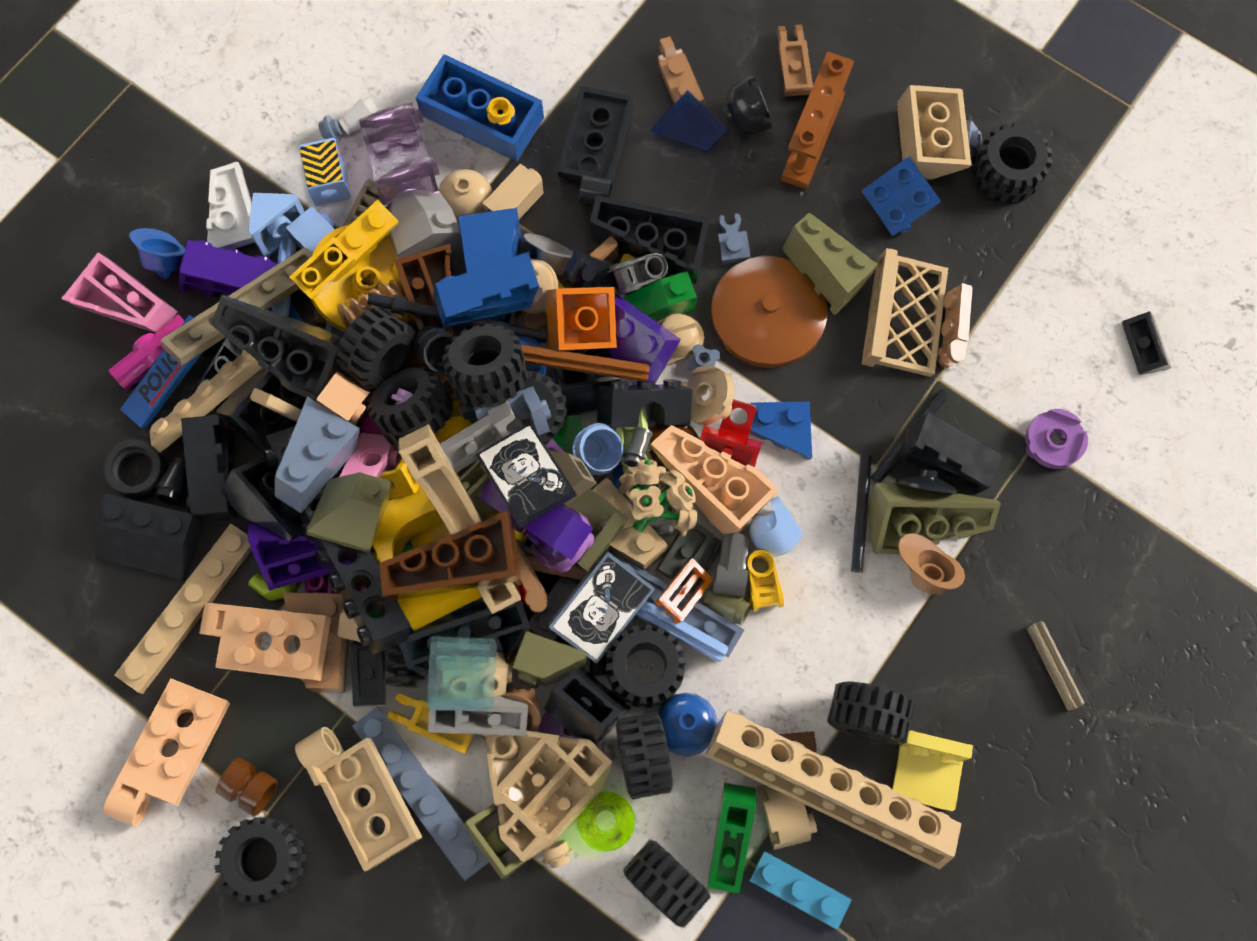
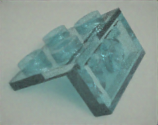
[427,636,497,710]

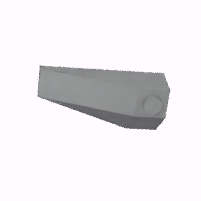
[389,164,461,258]

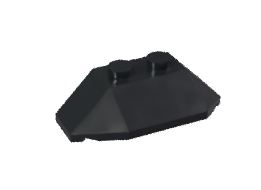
[399,600,530,680]

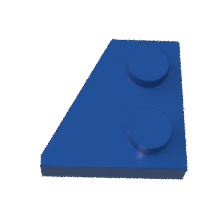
[750,402,813,460]

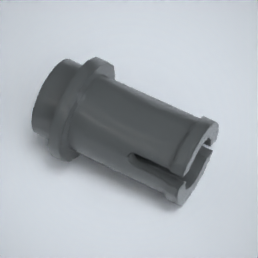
[623,427,653,467]

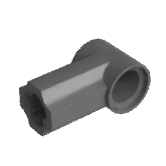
[712,533,750,597]

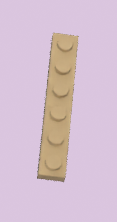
[150,349,262,453]
[114,524,252,694]

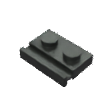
[655,522,722,594]

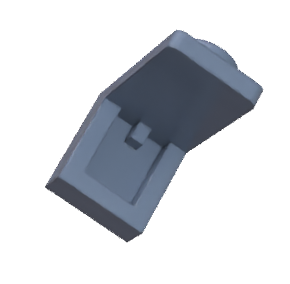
[474,386,551,435]

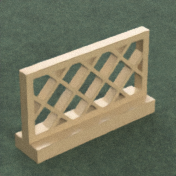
[862,248,948,377]

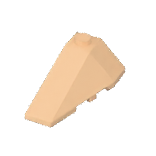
[650,425,779,535]

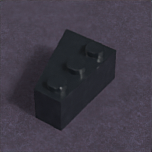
[897,412,1001,493]

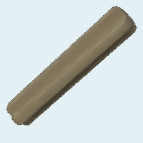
[1027,621,1084,711]

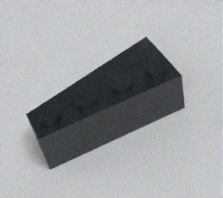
[590,195,710,284]

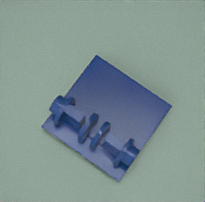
[862,156,941,236]

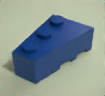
[433,252,539,328]

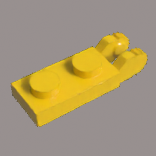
[386,693,475,755]

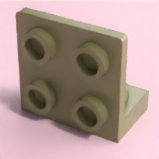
[561,489,630,571]

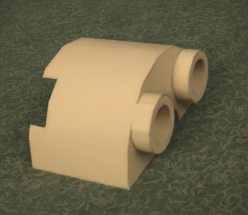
[756,785,817,850]

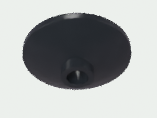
[895,468,957,494]

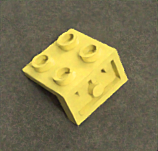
[892,730,973,811]

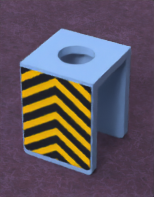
[299,138,351,206]

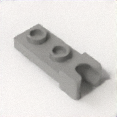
[440,401,524,473]

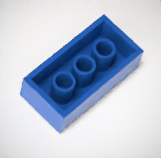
[415,54,544,162]

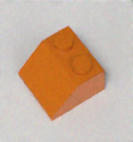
[546,287,617,350]

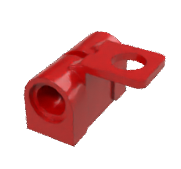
[700,399,762,468]

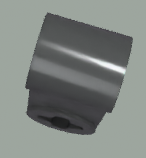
[608,253,668,295]

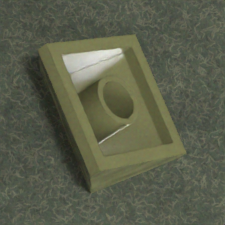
[463,804,535,879]

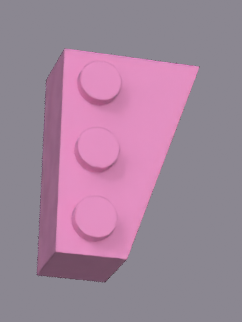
[61,252,178,333]

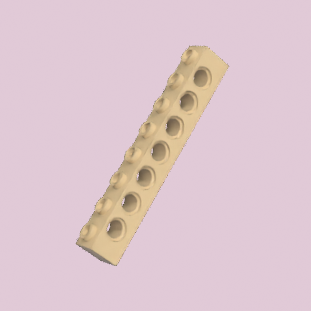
[705,710,961,869]

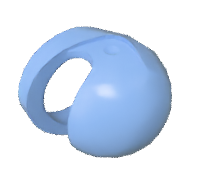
[572,423,623,475]
[750,496,804,556]

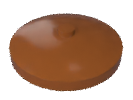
[711,256,828,368]

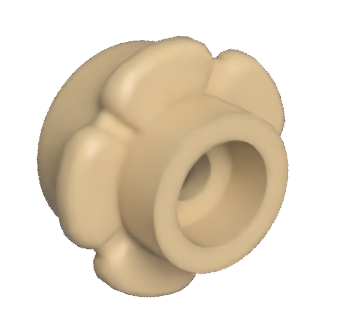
[542,840,573,868]

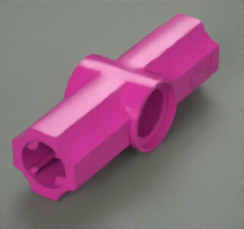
[108,314,184,391]

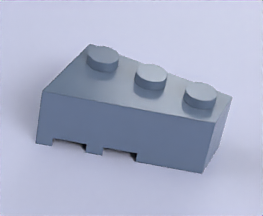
[275,397,359,513]

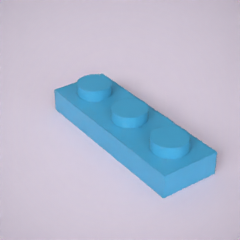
[749,851,852,930]

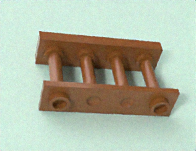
[781,51,854,190]

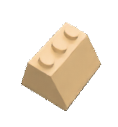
[897,85,971,179]

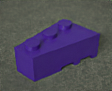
[178,240,277,297]
[606,293,681,385]
[478,480,593,560]

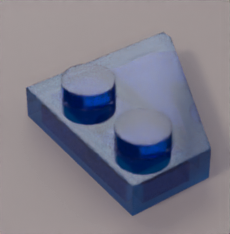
[651,90,728,151]

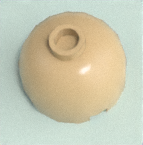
[438,169,493,227]

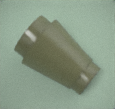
[703,588,752,625]

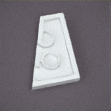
[206,162,255,249]

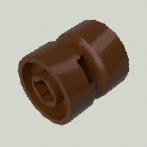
[215,757,278,817]

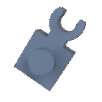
[717,214,751,265]

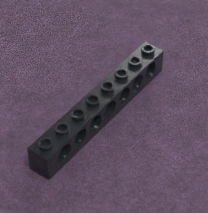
[263,426,411,655]

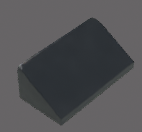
[1121,311,1172,375]

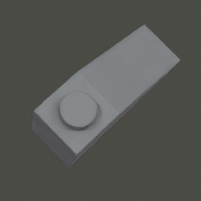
[428,684,528,736]

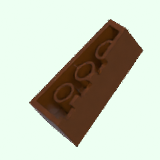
[379,510,521,601]

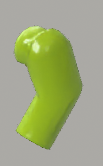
[248,573,296,601]

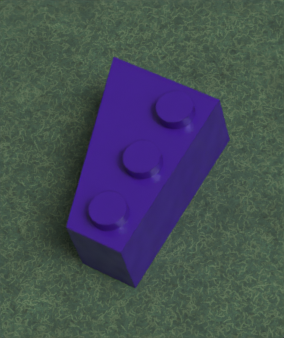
[248,521,353,591]

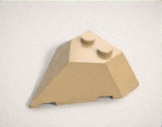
[483,731,614,862]

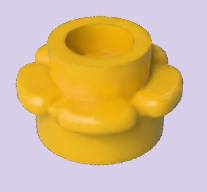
[487,97,515,125]

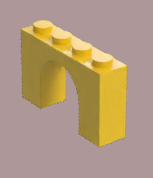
[372,487,482,631]

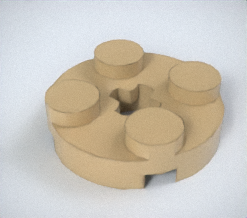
[682,365,734,425]

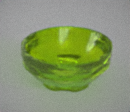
[577,792,635,852]

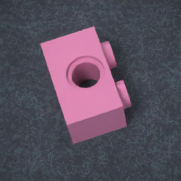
[339,433,402,485]

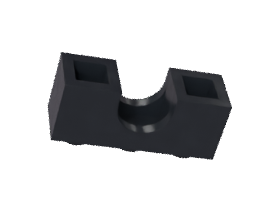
[597,379,693,428]

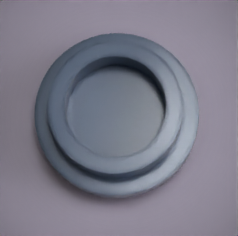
[318,115,343,143]

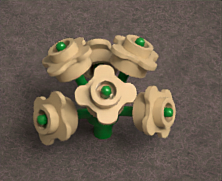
[618,460,697,536]

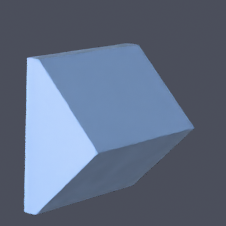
[248,193,305,258]

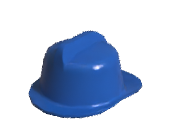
[129,228,186,279]

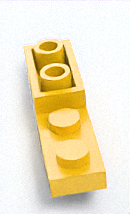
[289,200,399,300]

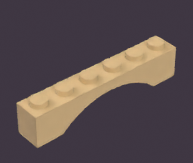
[399,425,521,614]

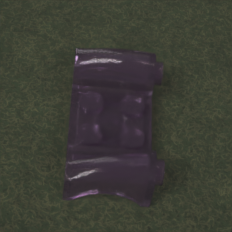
[359,102,440,207]

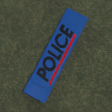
[120,315,202,428]

